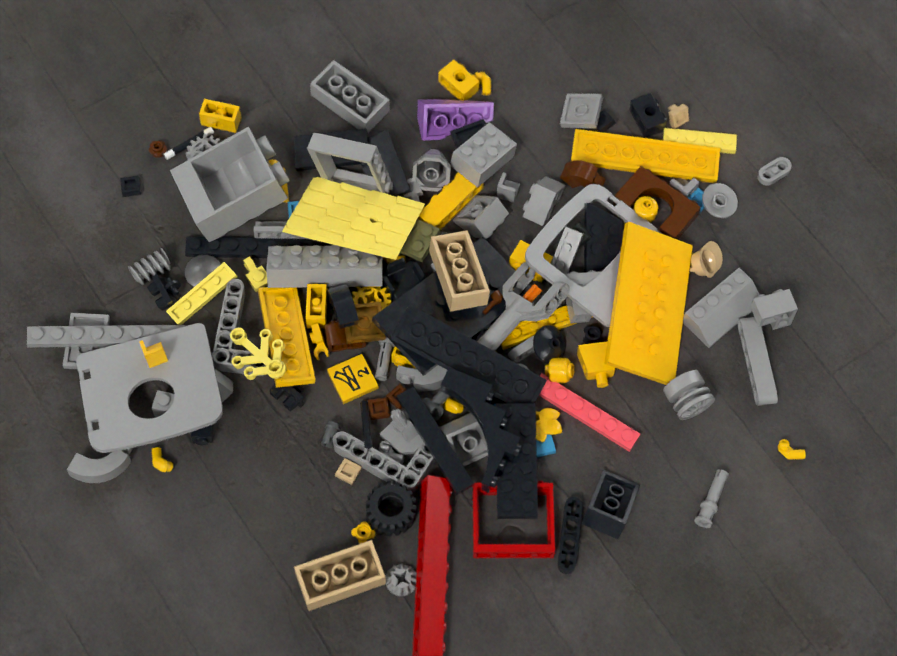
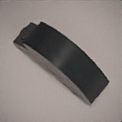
[327,284,359,329]

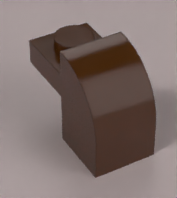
[560,160,606,188]

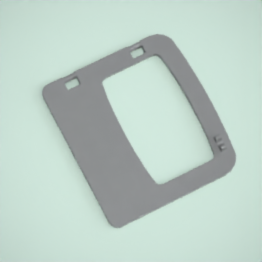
[525,184,662,327]

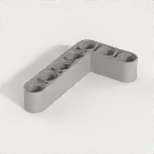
[212,279,266,376]
[333,431,435,493]

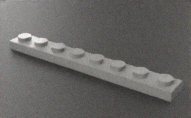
[27,325,185,348]

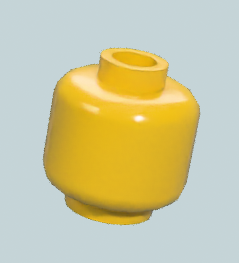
[633,196,658,223]
[545,358,574,383]

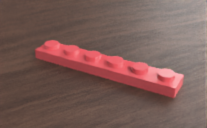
[539,373,641,452]

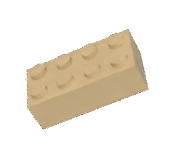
[429,230,490,311]
[294,540,386,611]

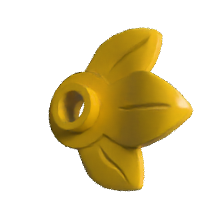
[536,408,562,442]

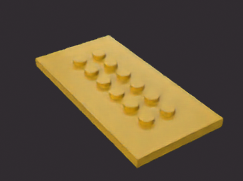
[604,221,693,385]

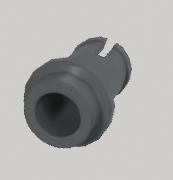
[321,421,340,448]

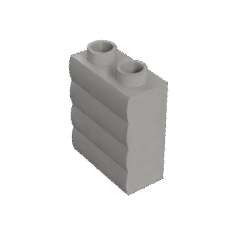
[170,127,290,242]

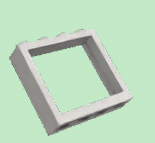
[307,133,393,194]

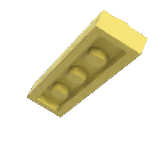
[663,128,737,154]
[166,262,238,325]

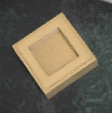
[335,458,362,485]

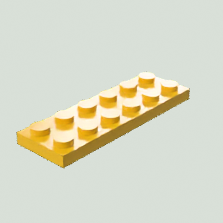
[258,287,315,387]

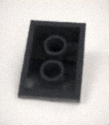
[581,470,640,540]

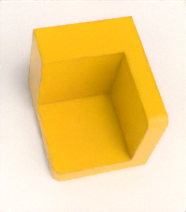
[139,340,168,368]

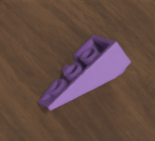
[417,99,494,140]

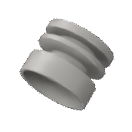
[663,370,715,420]

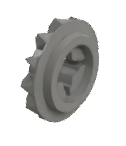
[385,563,416,596]

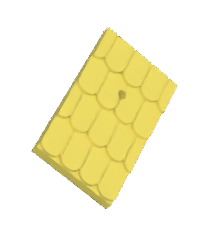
[282,177,425,260]

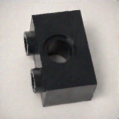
[629,93,667,138]

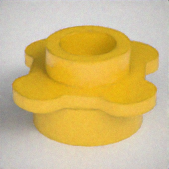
[351,521,376,544]

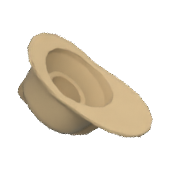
[689,241,723,278]

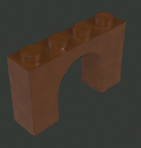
[613,166,701,240]

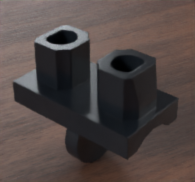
[147,274,181,310]
[269,380,305,411]

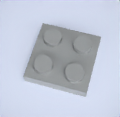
[560,94,603,128]

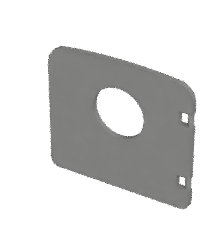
[76,323,223,453]

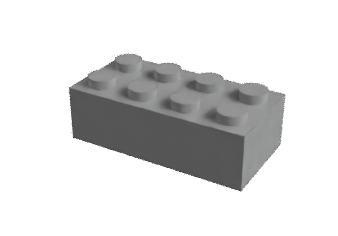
[310,60,390,133]

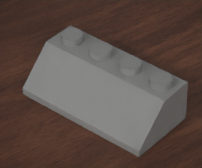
[683,268,760,348]

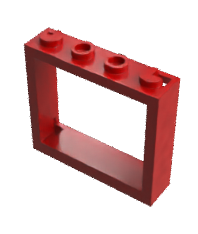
[472,481,555,558]

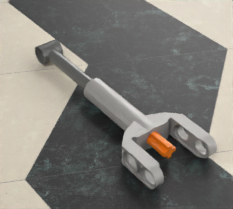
[422,262,570,421]

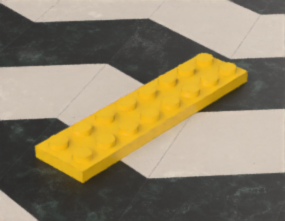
[571,129,720,183]

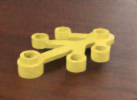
[230,328,286,380]

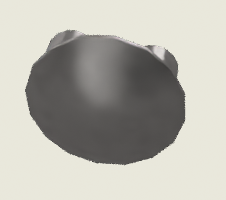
[185,255,221,287]

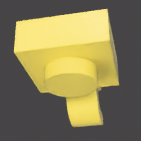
[243,256,268,292]

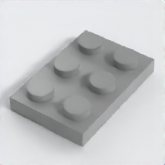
[63,313,110,369]

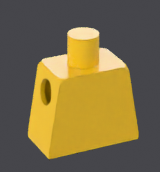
[577,342,615,388]

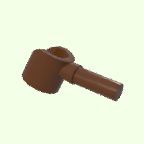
[482,290,503,315]

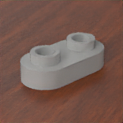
[757,157,792,185]

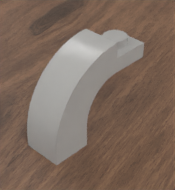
[396,365,447,392]
[67,448,133,483]

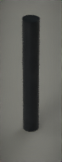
[360,400,372,449]

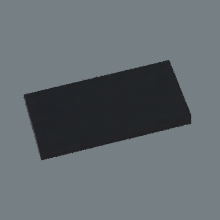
[294,128,368,171]
[361,130,411,197]

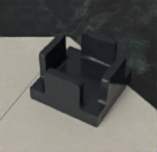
[382,258,425,303]

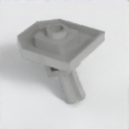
[380,409,423,454]

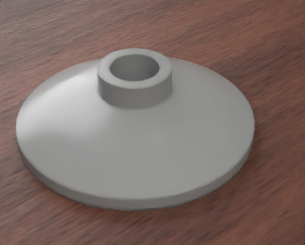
[702,183,738,218]

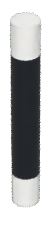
[164,127,214,160]

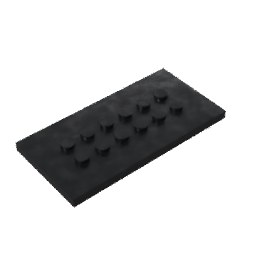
[372,237,531,376]

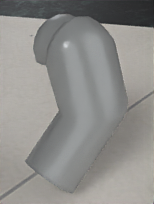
[379,441,404,464]

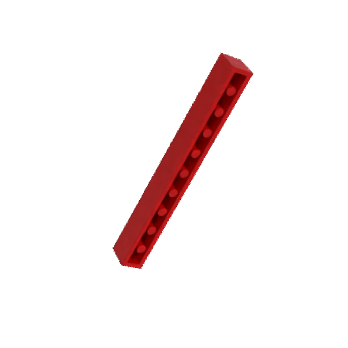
[412,475,452,656]

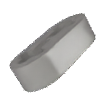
[508,336,535,363]

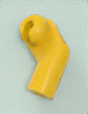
[474,71,491,95]

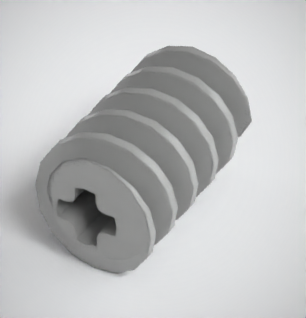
[128,248,171,285]

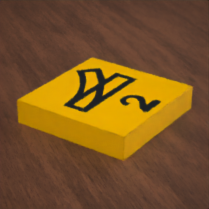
[327,354,379,404]

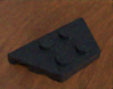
[584,203,623,273]

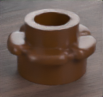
[149,140,167,158]

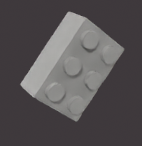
[450,122,517,188]

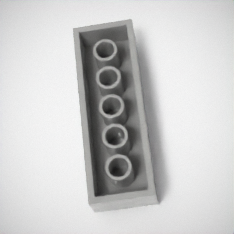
[266,245,383,288]

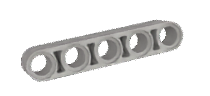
[738,317,778,406]

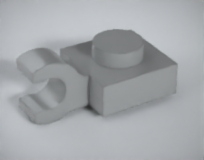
[404,178,423,202]

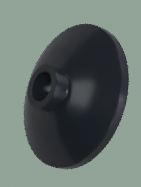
[533,325,566,364]

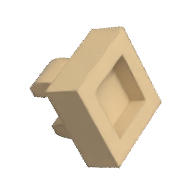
[668,104,689,129]

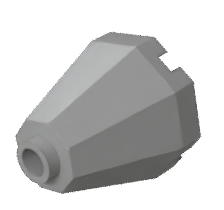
[412,149,451,192]

